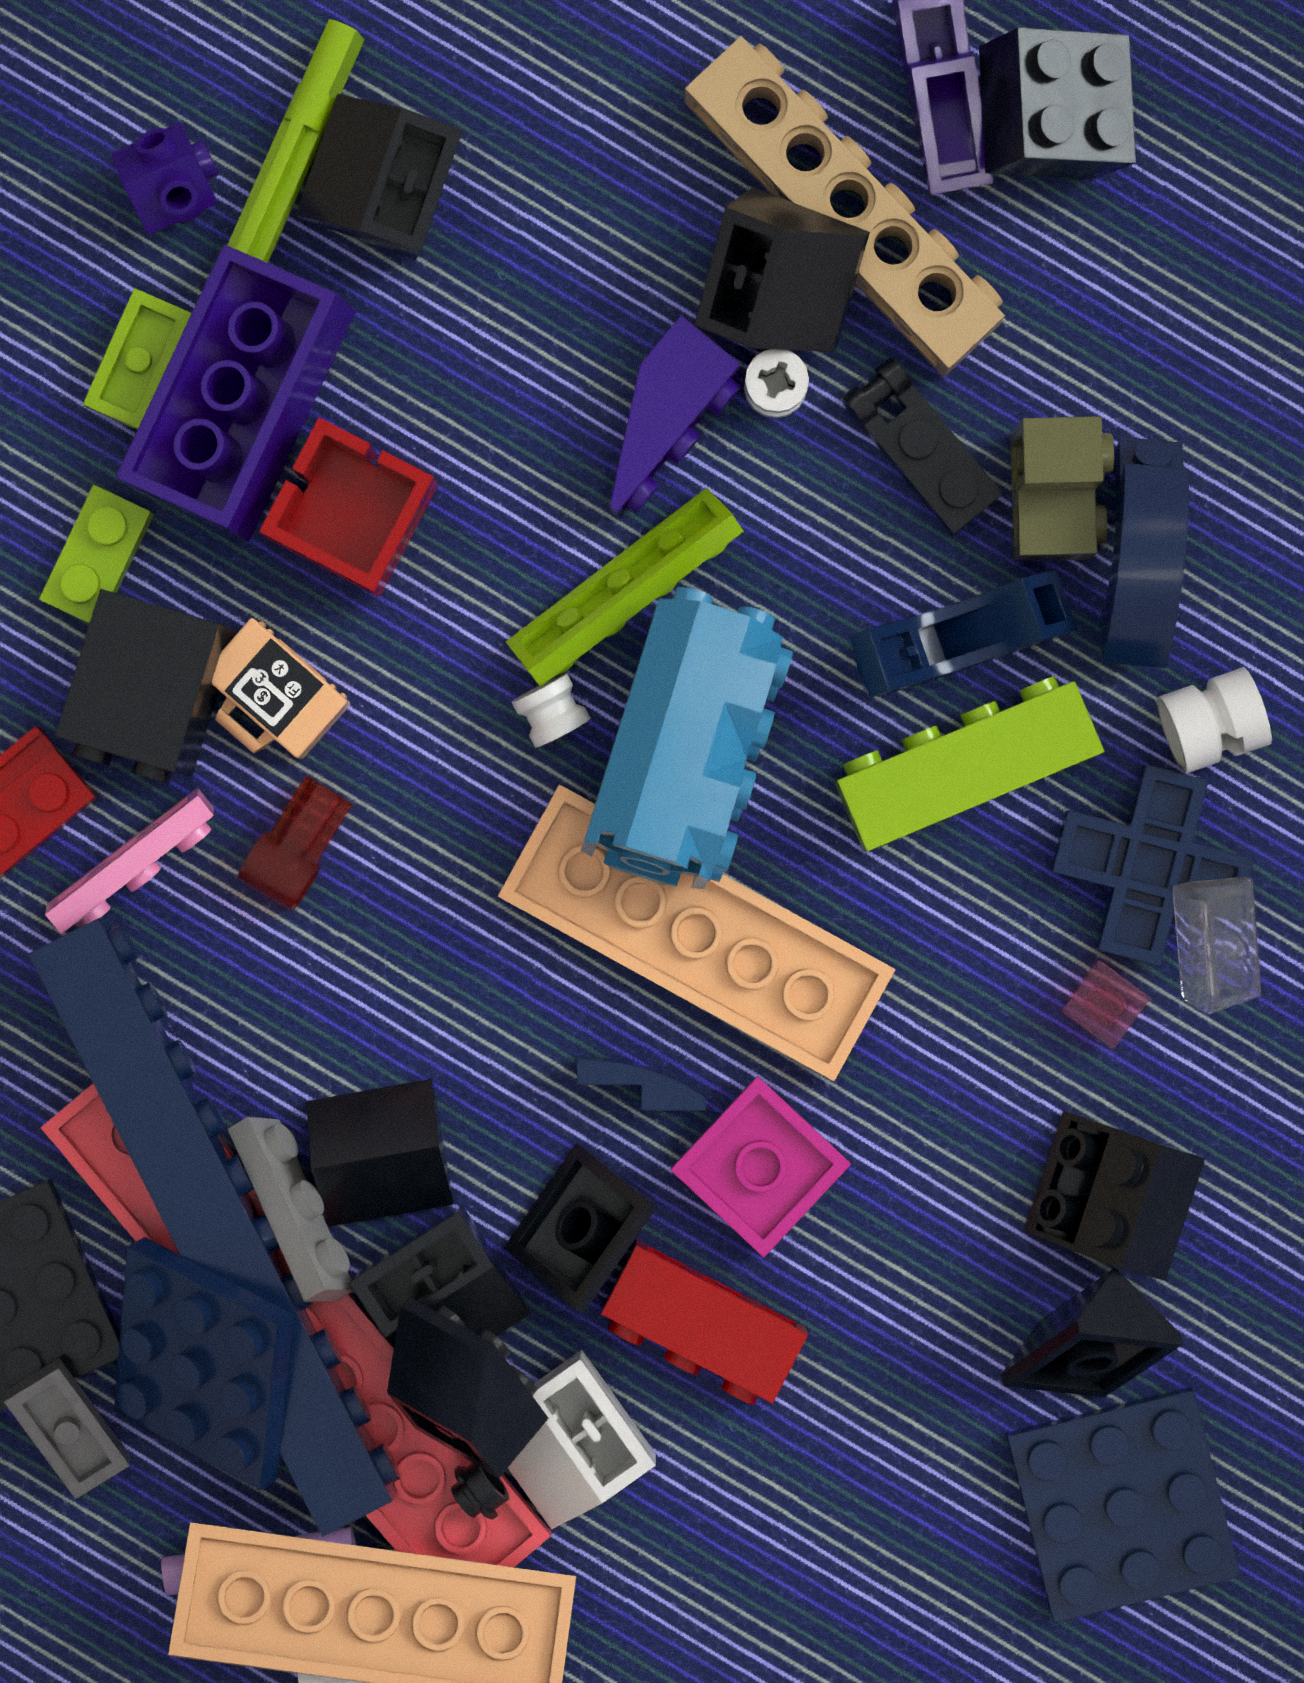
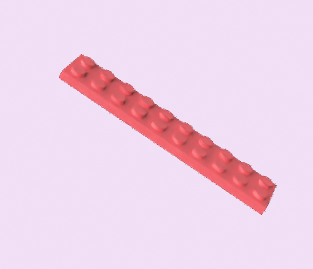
[41,1083,552,1567]

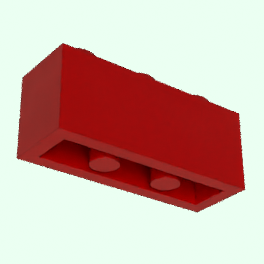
[601,1239,808,1405]

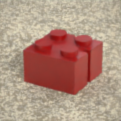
[259,417,438,598]

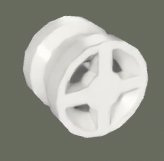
[744,349,809,419]
[512,673,591,748]

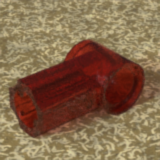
[237,776,354,912]

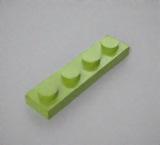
[506,488,744,687]

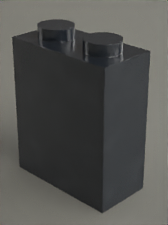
[55,589,237,784]

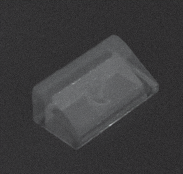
[1173,877,1262,1015]

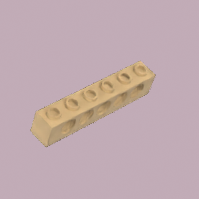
[684,36,1005,378]

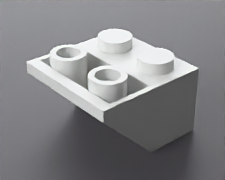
[508,1350,656,1530]

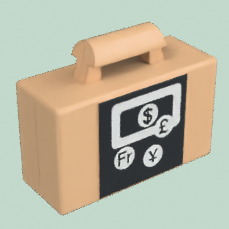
[212,618,350,759]

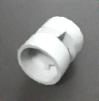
[1157,667,1272,774]

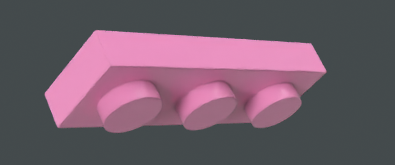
[45,787,214,934]

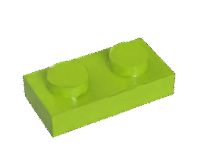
[83,288,192,430]
[39,485,154,623]

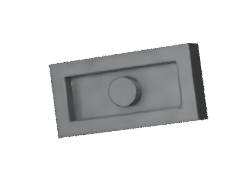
[4,1358,130,1499]

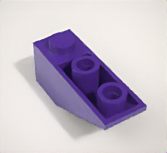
[610,315,742,518]

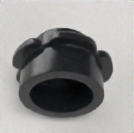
[451,1463,509,1520]

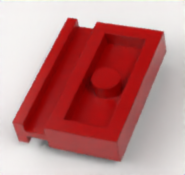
[0,726,98,879]

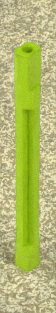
[227,19,364,263]

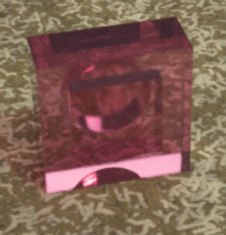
[1059,960,1151,1050]

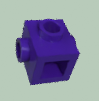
[111,122,219,235]

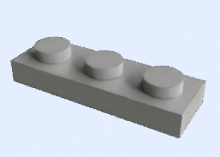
[228,1117,354,1302]

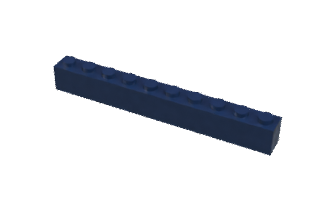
[28,918,400,1537]

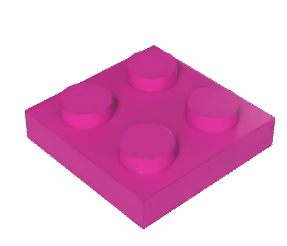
[670,1076,851,1257]

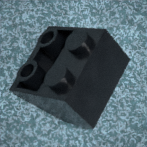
[295,94,463,260]
[694,187,870,352]
[1024,1111,1205,1281]
[349,1205,532,1348]
[387,1297,549,1478]

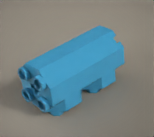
[581,587,793,889]

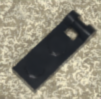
[840,357,1003,536]

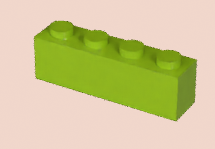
[834,676,1105,852]

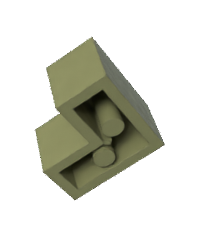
[1010,416,1114,562]

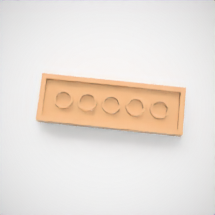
[498,784,896,1081]
[168,1522,576,1683]

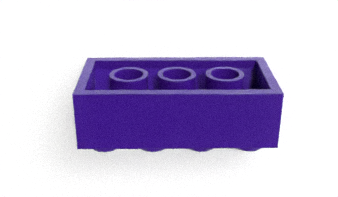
[115,244,356,542]

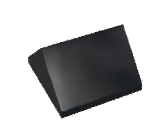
[306,1078,454,1227]
[503,1143,657,1314]
[1001,1268,1183,1397]

